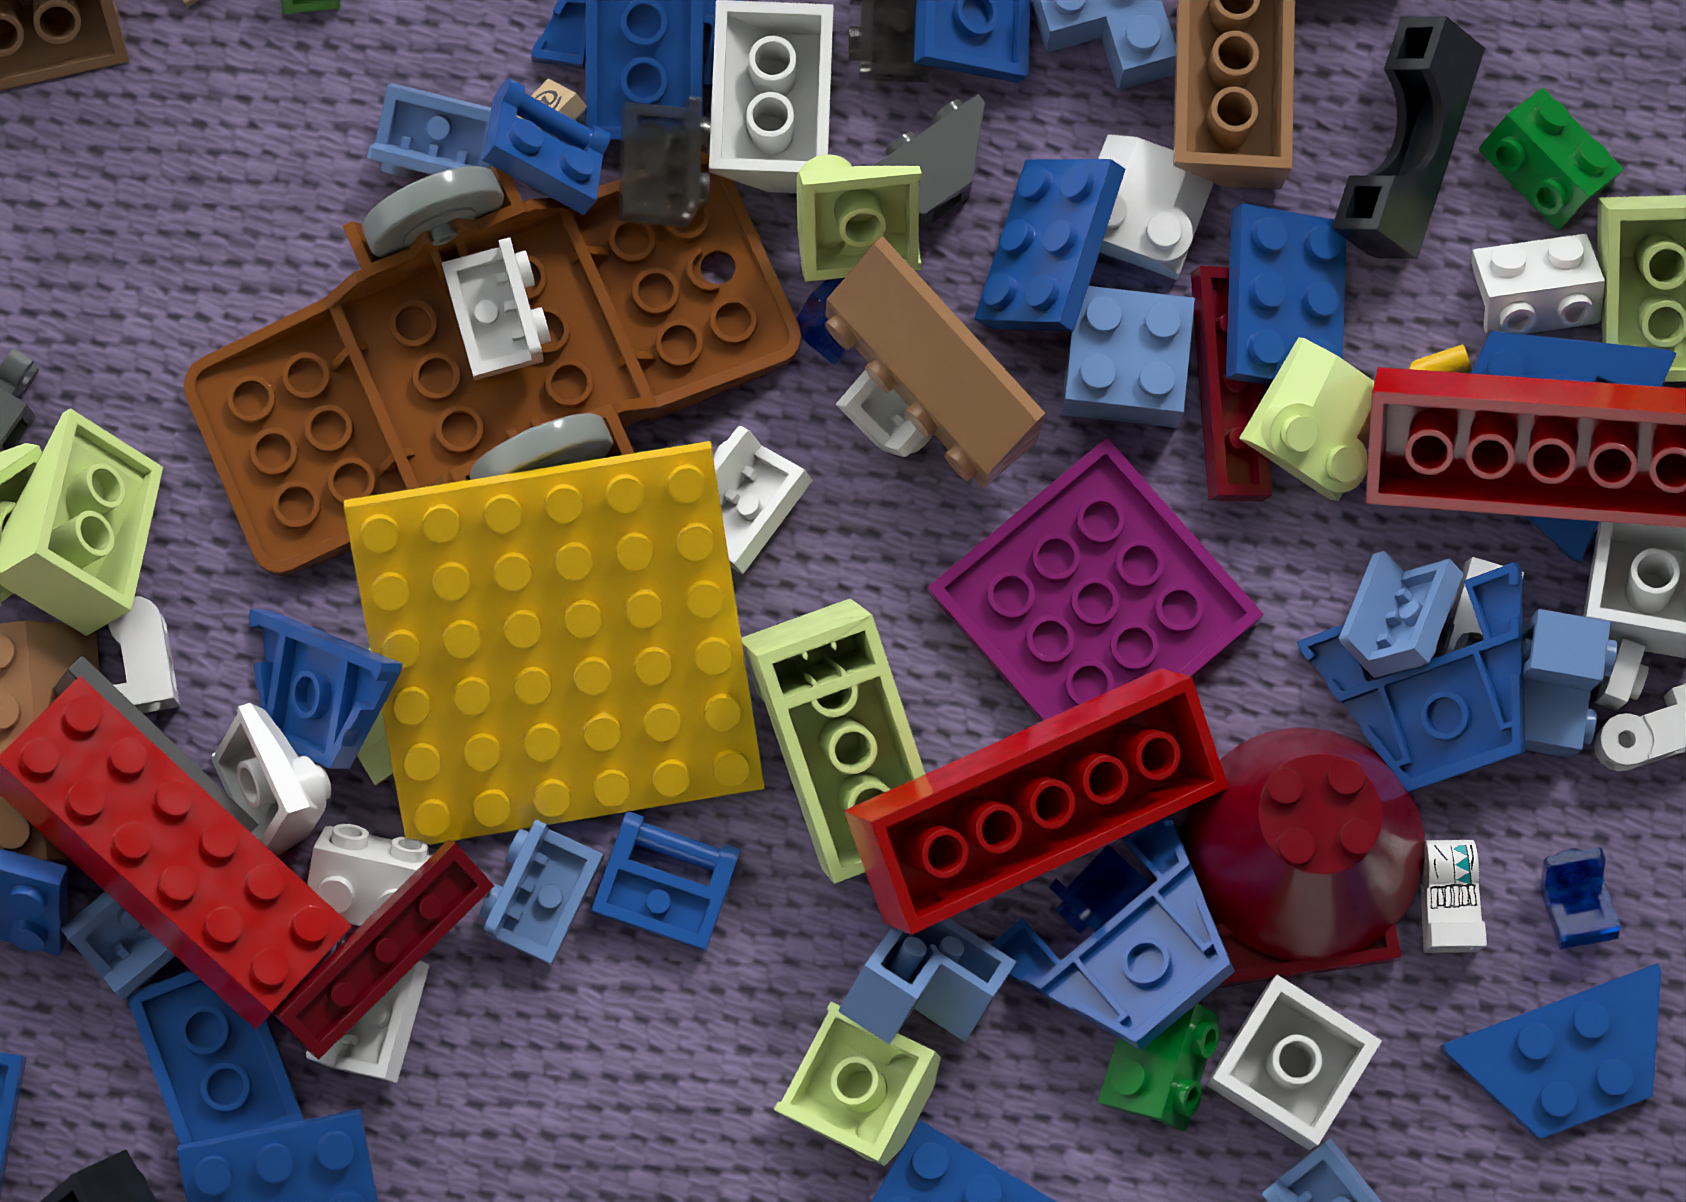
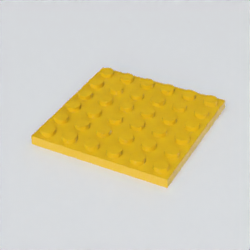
[344,441,765,845]

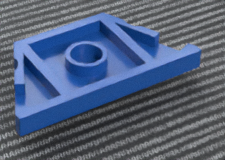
[249,609,402,769]
[1440,963,1661,1140]

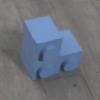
[1030,0,1176,91]
[1523,609,1617,758]
[838,918,1016,1045]

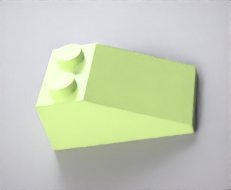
[1597,195,1686,382]
[0,408,163,636]

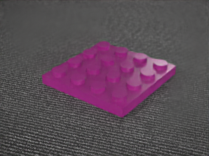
[927,437,1264,722]

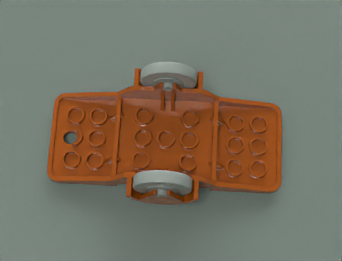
[184,152,801,576]

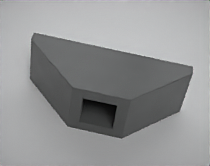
[859,94,985,229]

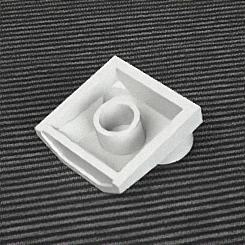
[1098,135,1213,280]
[211,703,331,856]

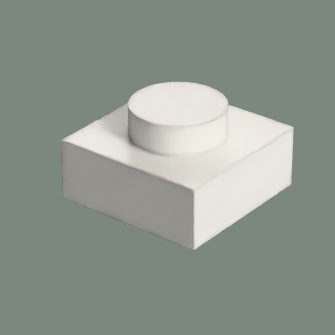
[1594,638,1649,711]

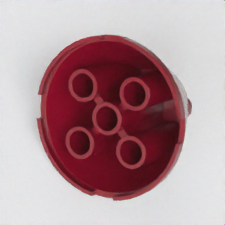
[1184,727,1425,962]

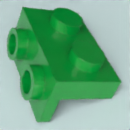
[1479,88,1624,229]
[1097,1003,1219,1131]

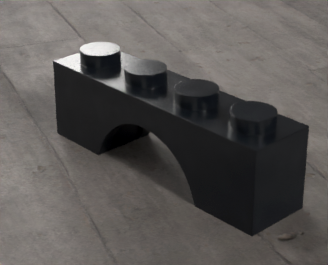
[1332,16,1485,259]

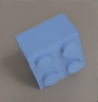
[1061,286,1195,428]

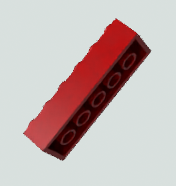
[1366,367,1686,528]
[844,668,1228,935]
[0,676,352,1030]

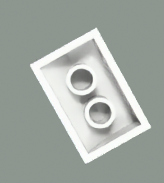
[709,0,833,193]

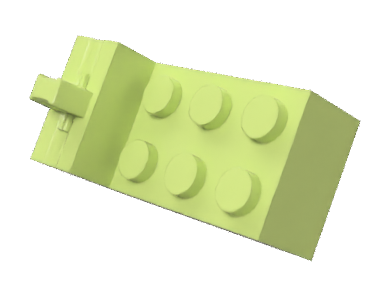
[741,598,925,884]

